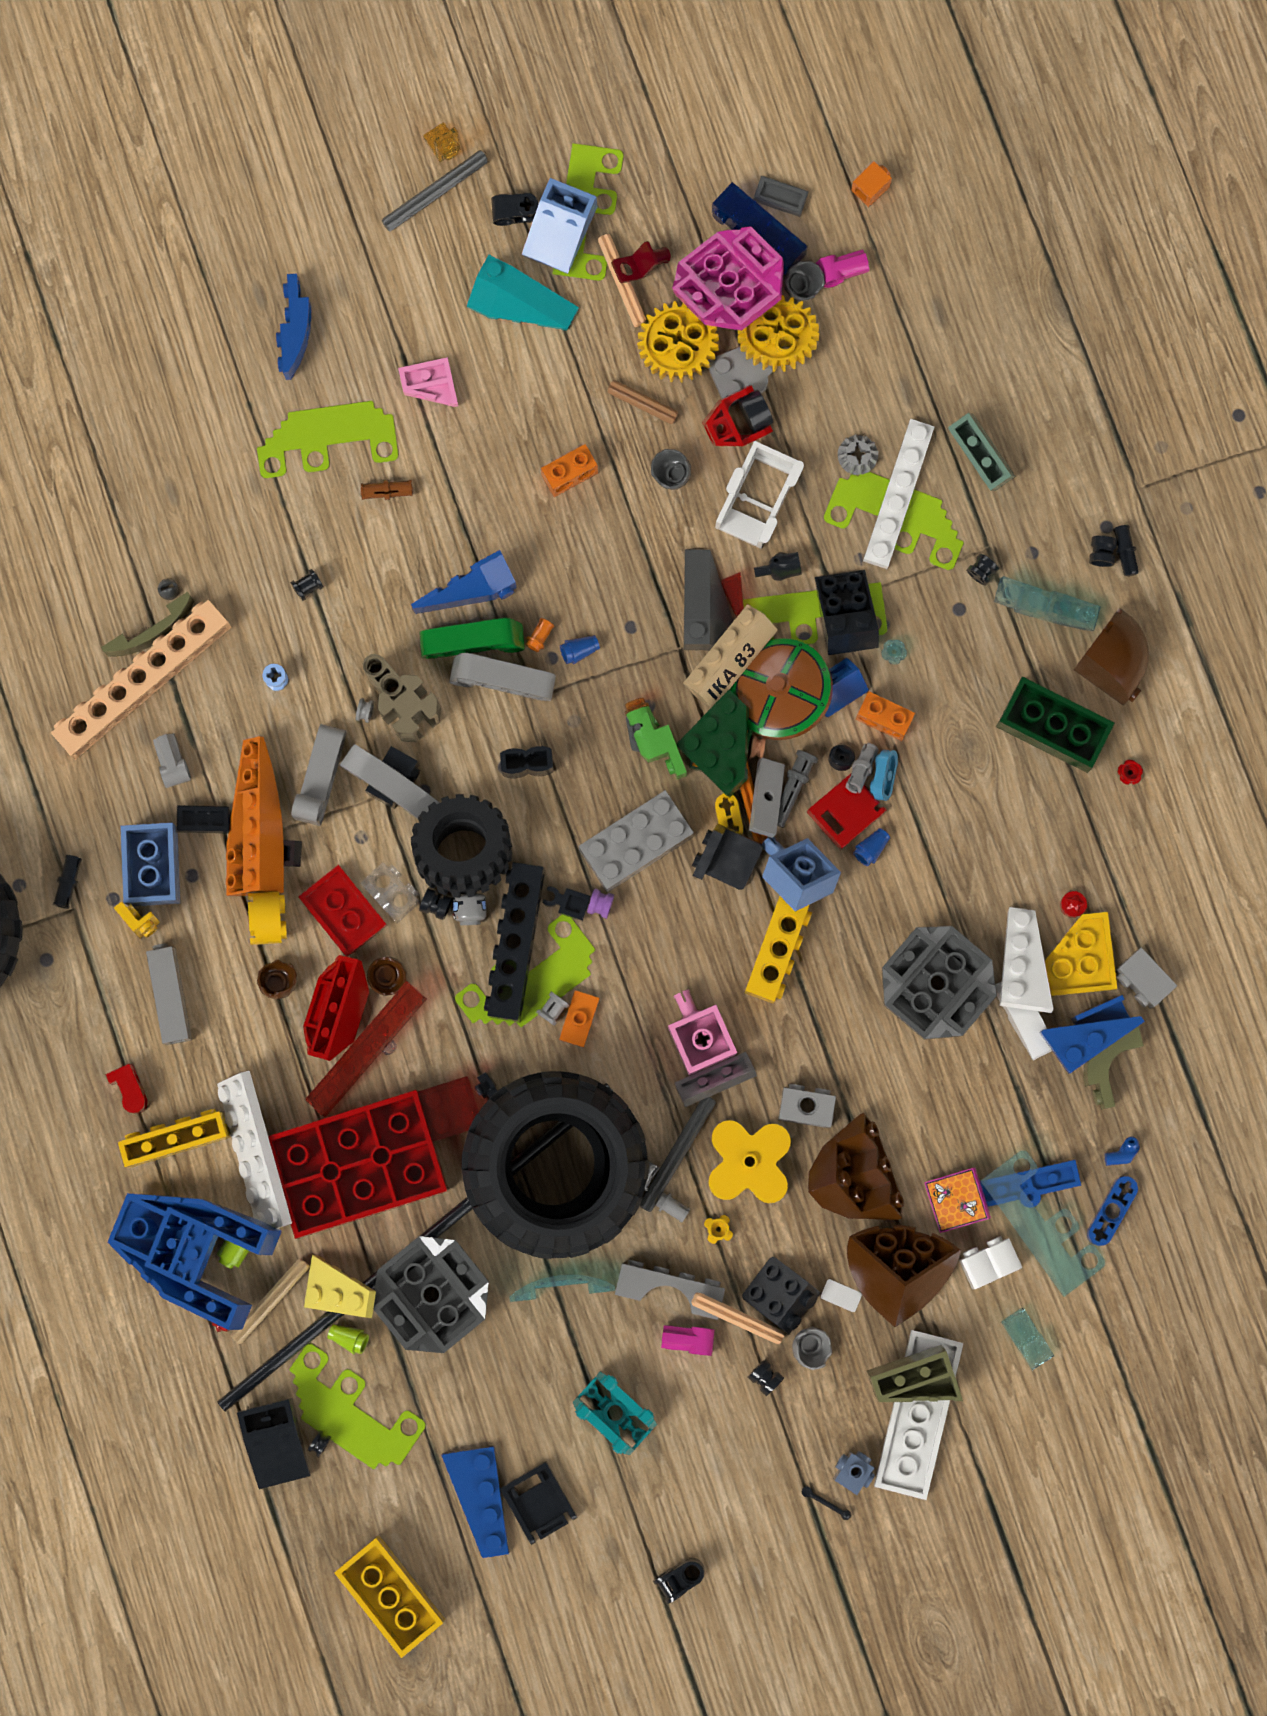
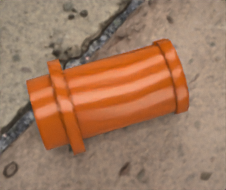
[525,618,555,652]

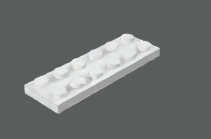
[217,1071,292,1229]
[874,1330,963,1500]

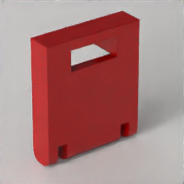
[807,774,887,851]

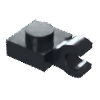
[474,1072,498,1099]

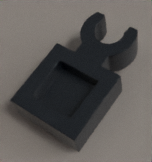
[542,886,591,922]

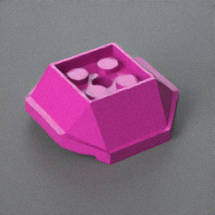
[672,226,784,331]

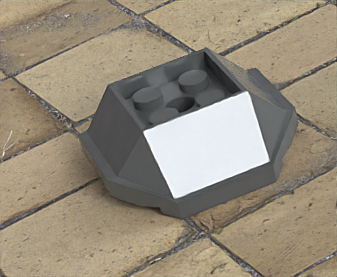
[882,926,997,1040]
[373,1236,489,1353]

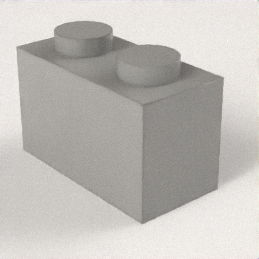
[1115,947,1177,1009]

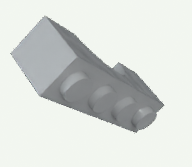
[615,1260,725,1320]

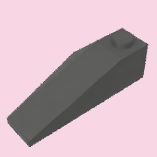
[683,549,733,651]

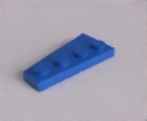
[441,1446,509,1558]

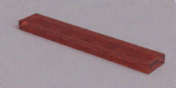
[305,981,427,1117]

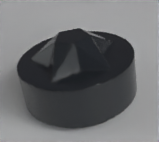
[828,744,855,771]

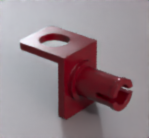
[611,241,671,283]

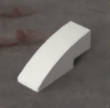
[995,982,1052,1060]

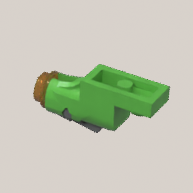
[625,698,687,780]

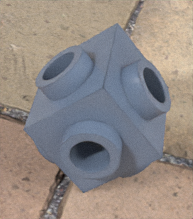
[833,1451,875,1495]

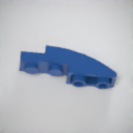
[276,273,312,380]

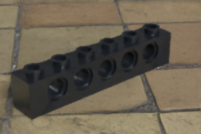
[484,862,546,1023]

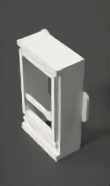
[715,441,804,549]

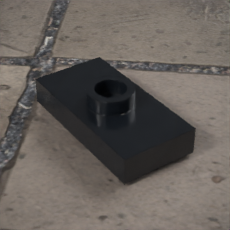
[176,805,229,834]

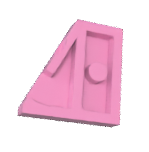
[398,357,458,407]

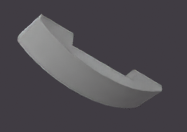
[340,744,439,819]

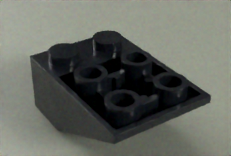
[815,570,879,656]
[237,1398,311,1489]

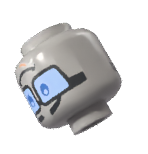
[452,892,487,925]

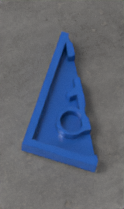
[1039,1016,1145,1074]

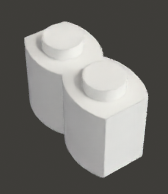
[959,1236,1022,1289]

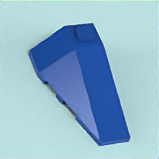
[411,550,517,614]

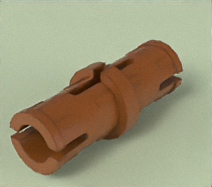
[361,479,413,500]

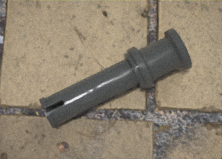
[777,750,818,828]

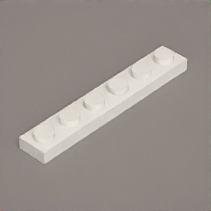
[863,419,934,569]

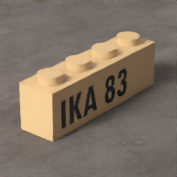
[683,604,777,707]

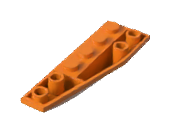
[226,736,284,896]

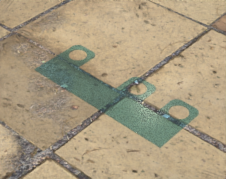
[981,1151,1105,1297]

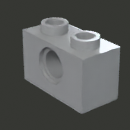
[778,1084,836,1128]

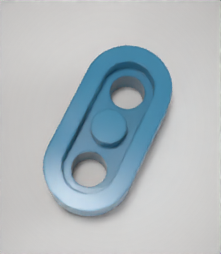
[870,749,898,801]

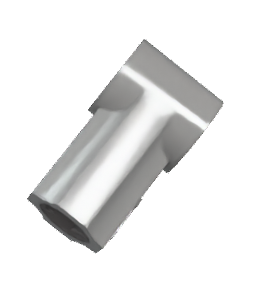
[153,733,191,788]

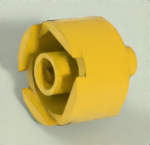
[248,891,287,945]

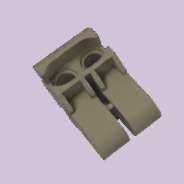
[363,654,441,742]

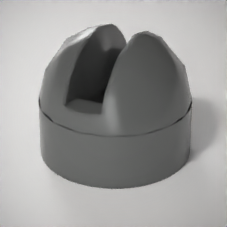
[158,579,179,600]

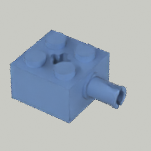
[762,837,841,911]

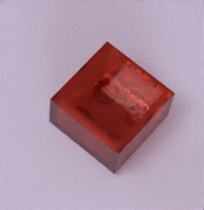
[417,1076,479,1143]

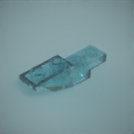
[994,576,1101,631]

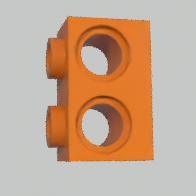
[541,444,598,497]
[855,691,915,741]

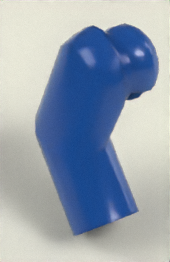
[1104,1137,1140,1166]

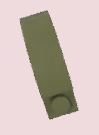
[1083,1026,1144,1110]

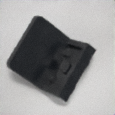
[692,823,763,890]
[742,1257,821,1335]

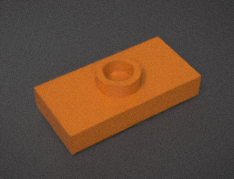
[559,990,600,1048]

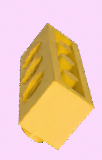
[744,896,812,1004]

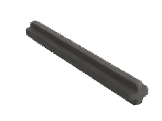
[382,150,488,231]
[640,1097,716,1212]

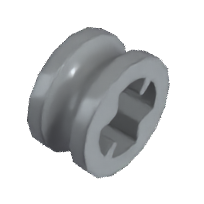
[356,698,374,723]

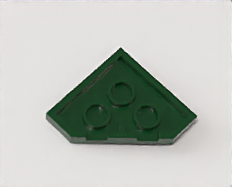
[676,689,749,798]

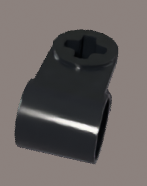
[491,193,539,226]
[653,1558,705,1604]

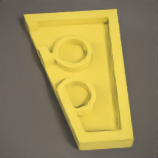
[304,1255,376,1318]

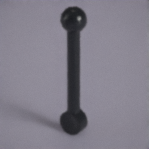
[801,1486,851,1520]

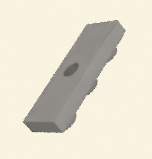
[749,758,785,838]

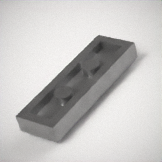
[675,1052,757,1107]

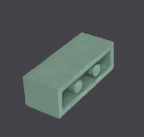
[948,413,1016,491]

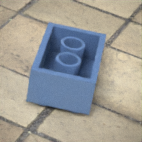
[120,823,181,906]

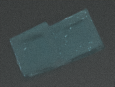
[1001,1308,1054,1370]

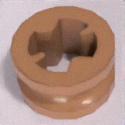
[750,735,766,759]

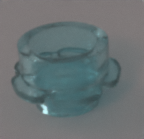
[881,640,907,665]

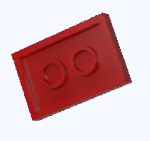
[298,864,388,957]

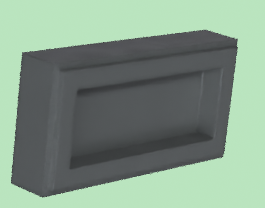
[753,176,809,217]

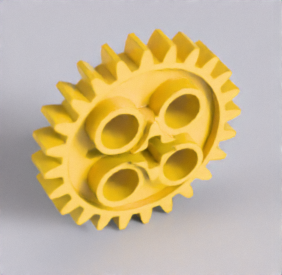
[738,295,819,372]
[637,301,719,383]

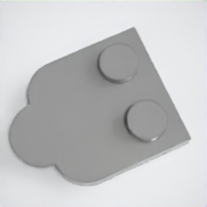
[708,347,773,407]

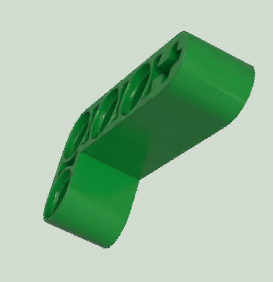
[419,618,525,659]

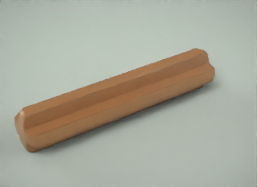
[608,380,678,424]

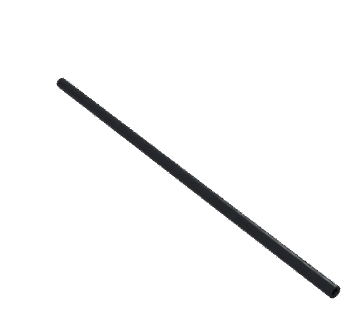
[217,1083,614,1412]

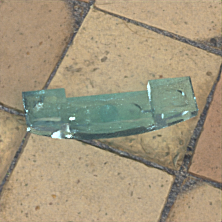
[509,1274,615,1302]

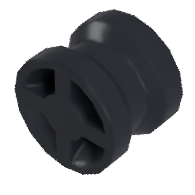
[966,554,999,586]

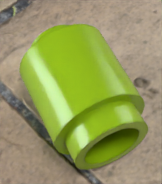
[216,1240,249,1270]

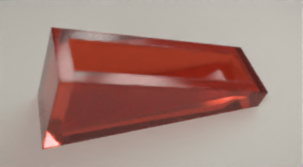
[721,572,744,618]

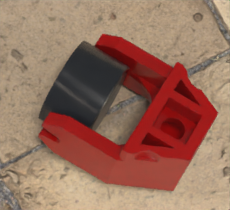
[702,385,774,446]

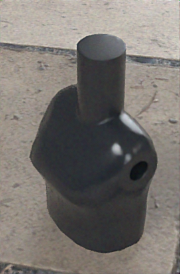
[754,552,802,581]

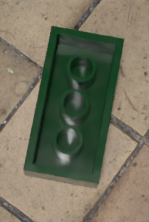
[996,676,1115,773]

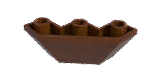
[808,1113,904,1220]

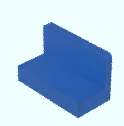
[825,658,869,717]
[1071,995,1130,1025]

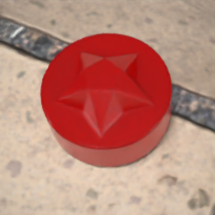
[1060,891,1087,918]

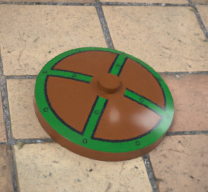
[730,638,833,740]

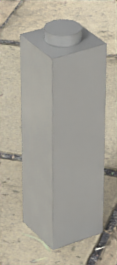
[146,944,192,1045]

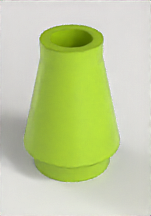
[327,1324,369,1355]

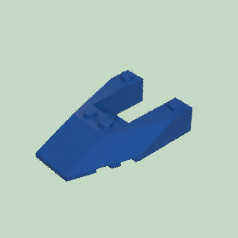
[108,1193,282,1330]

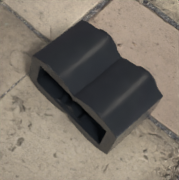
[500,746,554,779]

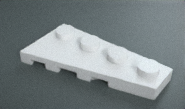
[1000,907,1053,1013]

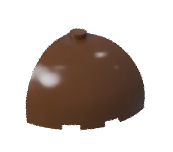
[1074,607,1149,706]
[847,1225,961,1327]

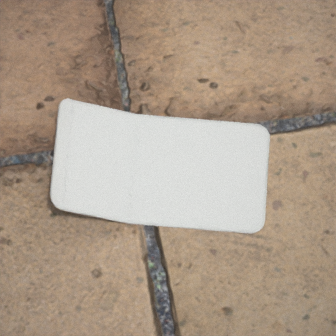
[821,1279,862,1312]

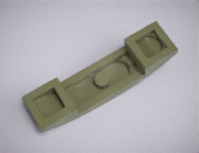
[101,592,194,657]

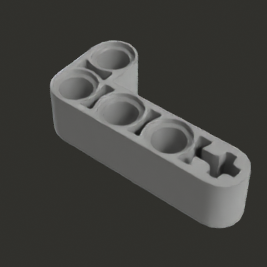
[449,653,556,701]
[291,724,346,826]

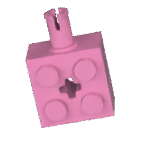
[668,989,737,1075]

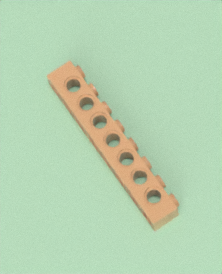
[51,600,232,760]

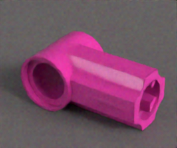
[816,250,869,288]
[661,1325,715,1356]

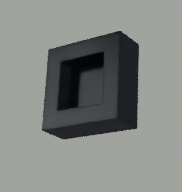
[283,840,302,867]

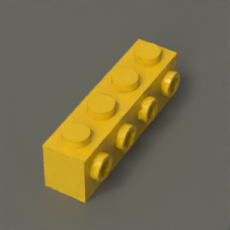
[118,1109,231,1168]

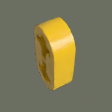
[715,794,743,834]

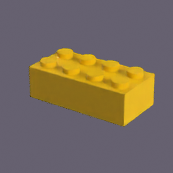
[334,1535,445,1658]

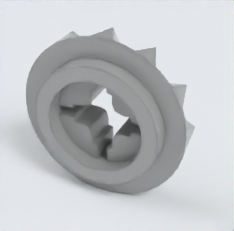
[838,434,878,475]

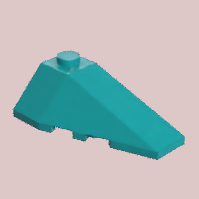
[467,255,579,330]

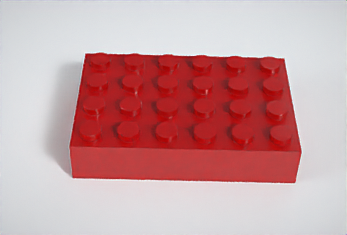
[268,1090,449,1239]

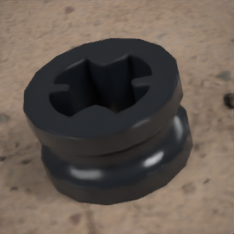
[307,1430,332,1458]

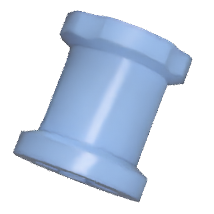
[262,664,288,691]

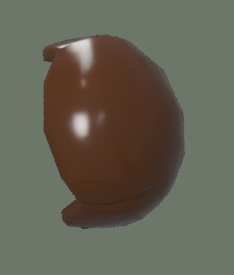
[367,956,407,996]
[257,960,297,1000]

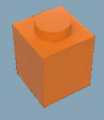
[851,161,892,207]

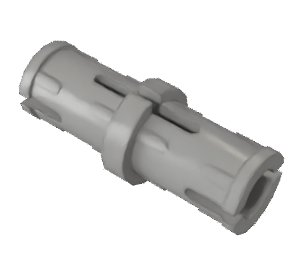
[846,743,879,793]

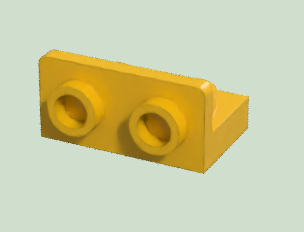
[114,901,160,939]

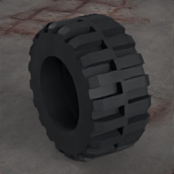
[411,794,512,898]

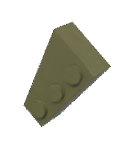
[867,1345,963,1402]

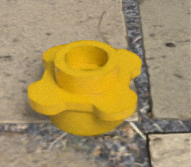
[704,1215,733,1244]

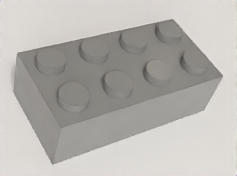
[578,790,694,893]

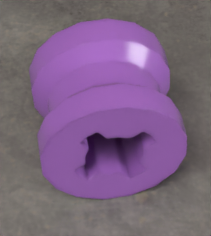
[587,889,614,919]

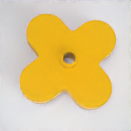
[708,1120,791,1203]

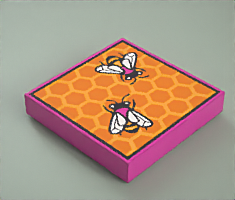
[924,1167,991,1233]

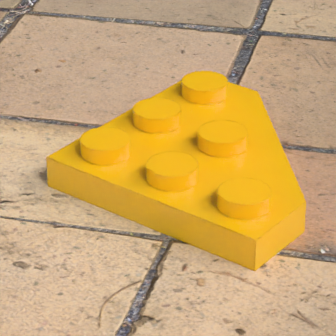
[1045,912,1117,997]

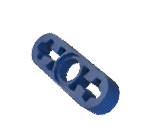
[1087,1176,1138,1246]

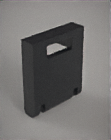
[500,1461,578,1545]

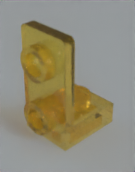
[423,122,461,162]

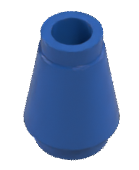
[560,635,600,664]
[853,828,890,866]

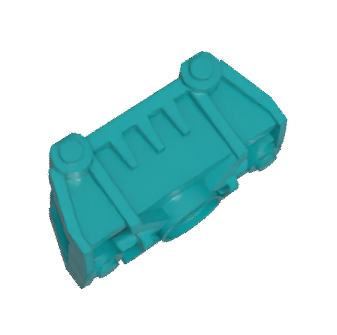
[573,1371,657,1455]

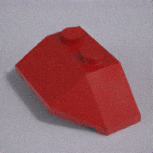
[303,955,369,1061]

